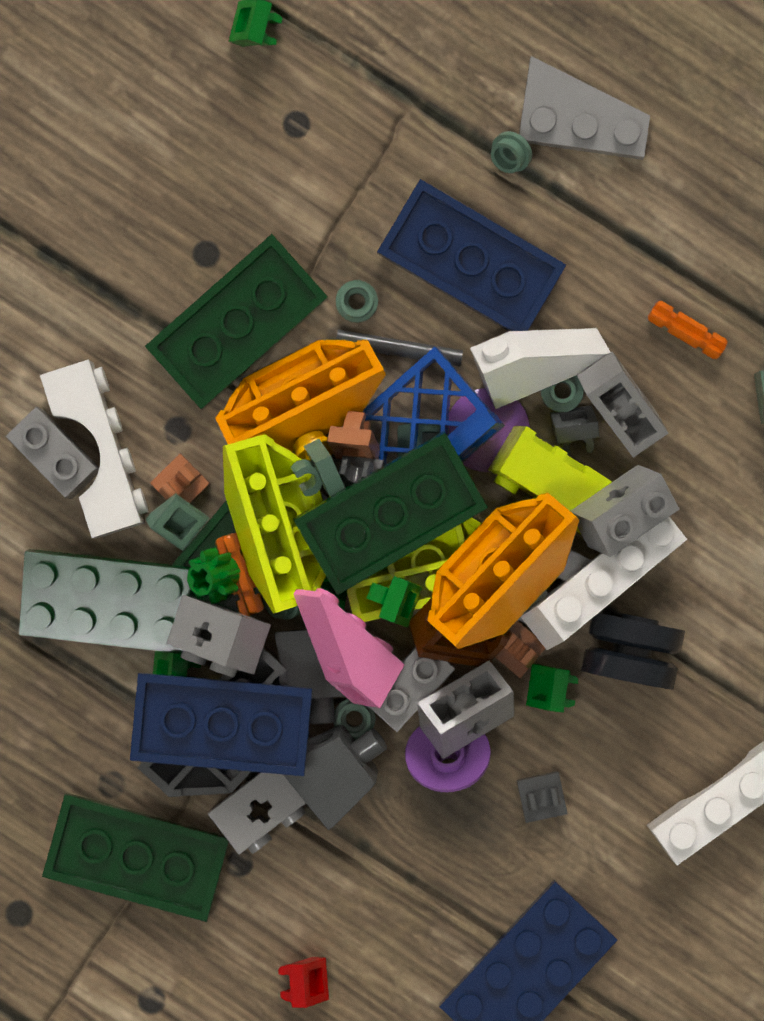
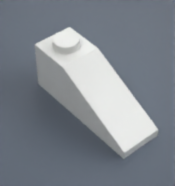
[470,328,610,409]

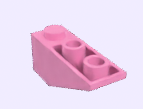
[293,588,405,708]

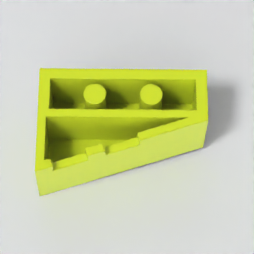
[488,426,612,536]

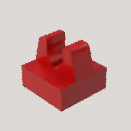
[278,957,329,1008]

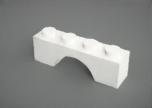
[40,359,149,539]
[521,517,687,650]
[647,741,764,865]

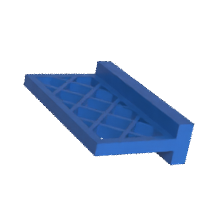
[363,347,505,464]

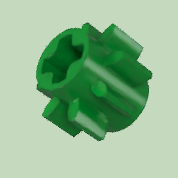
[187,547,241,604]

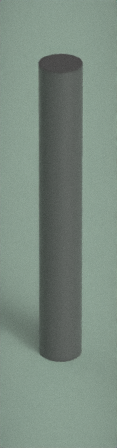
[336,329,463,367]

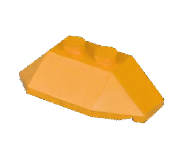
[215,340,386,452]
[427,493,579,649]

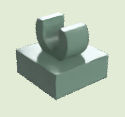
[291,439,345,497]

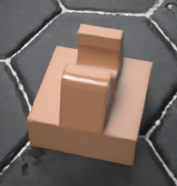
[327,411,380,459]
[150,453,211,504]
[495,621,545,678]

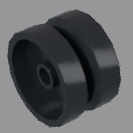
[581,613,685,690]

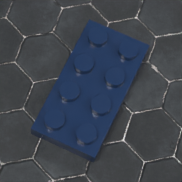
[377,179,566,331]
[130,673,313,776]
[439,880,618,1021]

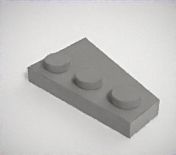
[519,56,650,160]

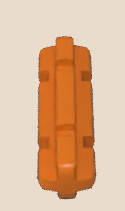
[648,301,728,359]
[215,533,264,616]

